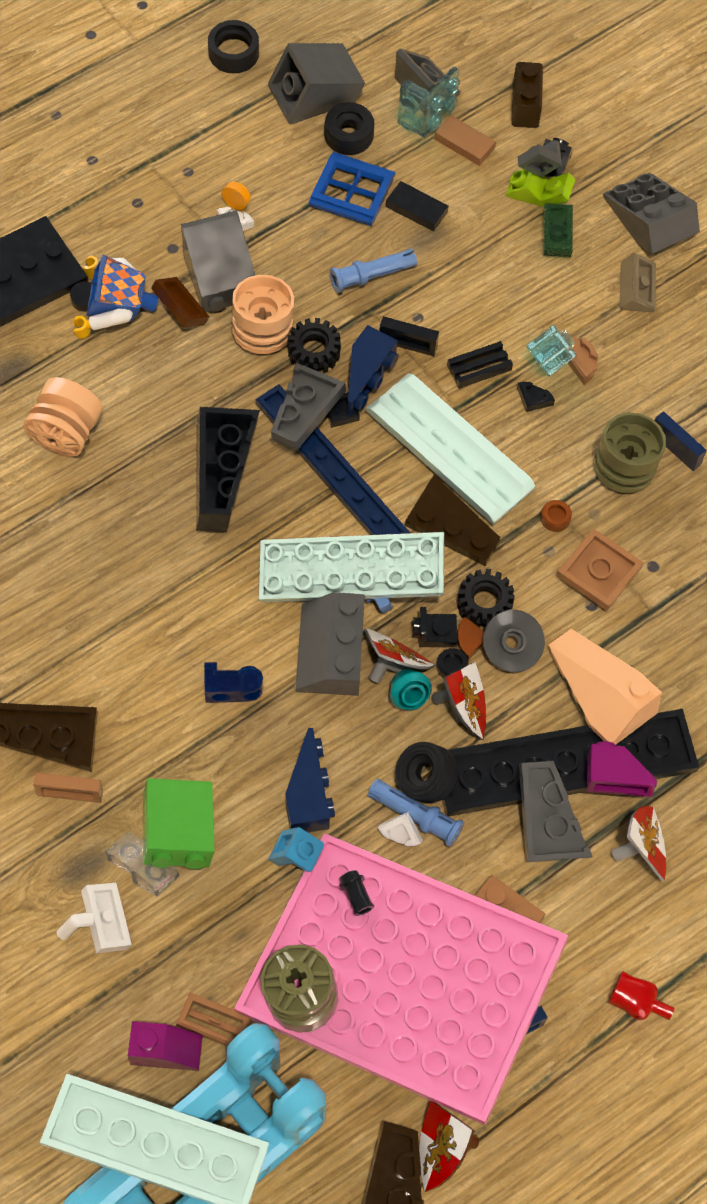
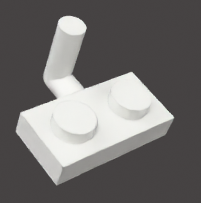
[57,883,132,953]

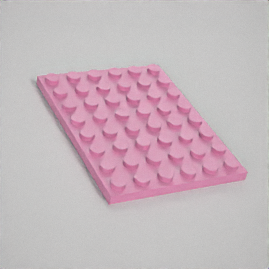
[234,833,568,1125]

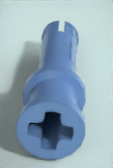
[330,248,417,293]
[367,778,464,847]

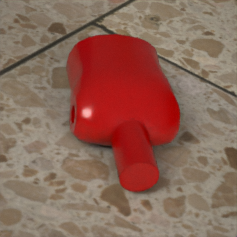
[608,971,675,1020]

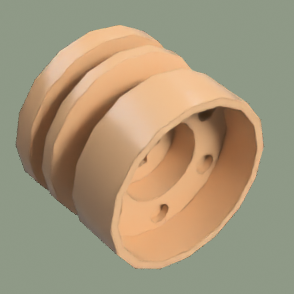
[232,275,294,354]
[23,377,103,457]

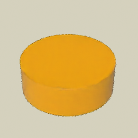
[222,181,251,210]

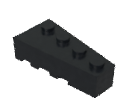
[196,407,260,532]

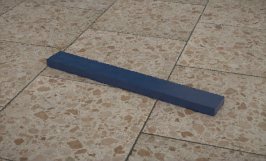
[255,384,410,535]

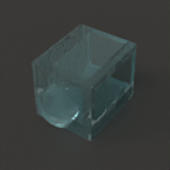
[526,325,577,376]

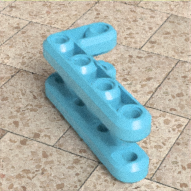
[63,1023,327,1204]

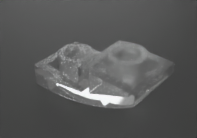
[105,831,180,896]

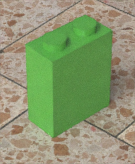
[143,778,215,869]

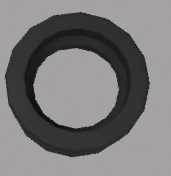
[208,20,259,73]

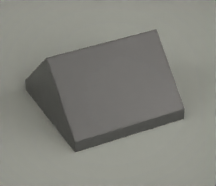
[395,48,461,114]

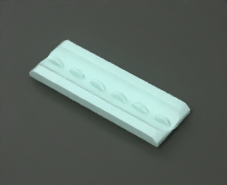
[366,373,536,525]
[259,532,444,602]

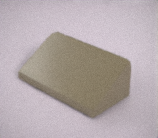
[619,253,656,312]

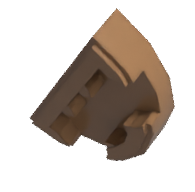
[552,334,598,385]

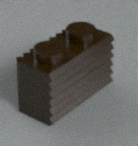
[512,62,543,128]

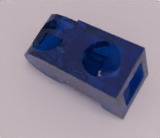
[204,662,264,703]

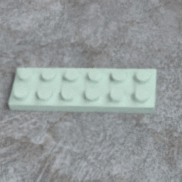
[40,1074,269,1204]

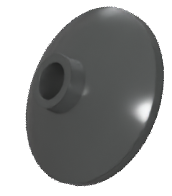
[483,610,545,672]

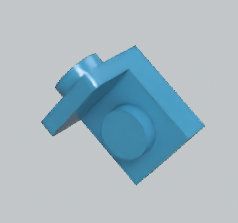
[268,827,324,872]

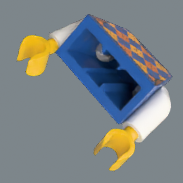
[73,255,158,339]

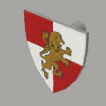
[364,628,435,683]
[612,806,666,881]

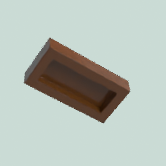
[151,277,209,328]

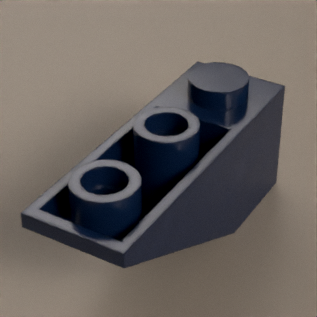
[347,325,399,415]
[285,728,335,833]

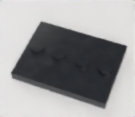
[0,216,89,327]

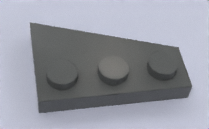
[271,362,346,450]
[519,761,593,862]

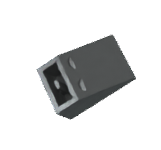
[603,173,700,254]

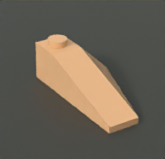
[548,629,662,744]

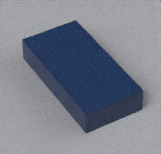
[654,411,707,471]

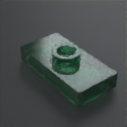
[543,203,573,257]

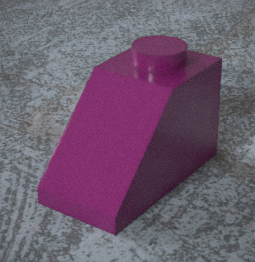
[586,741,657,797]
[128,1021,203,1071]

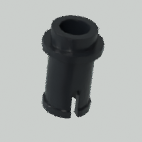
[339,870,374,916]

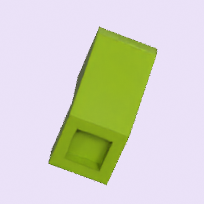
[506,169,576,208]

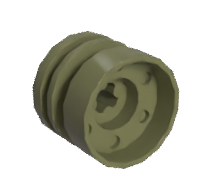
[594,412,666,493]
[260,944,339,1033]

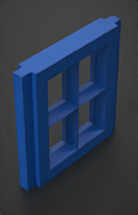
[309,152,395,226]

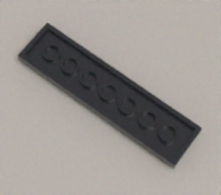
[443,709,699,816]

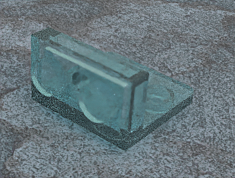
[397,66,460,138]

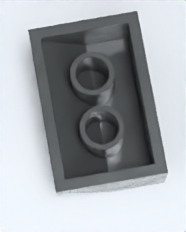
[296,592,365,696]

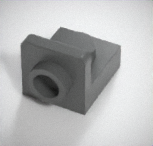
[517,140,562,177]

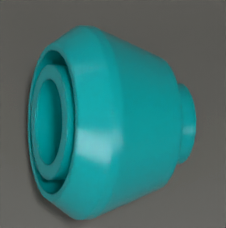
[390,669,432,711]

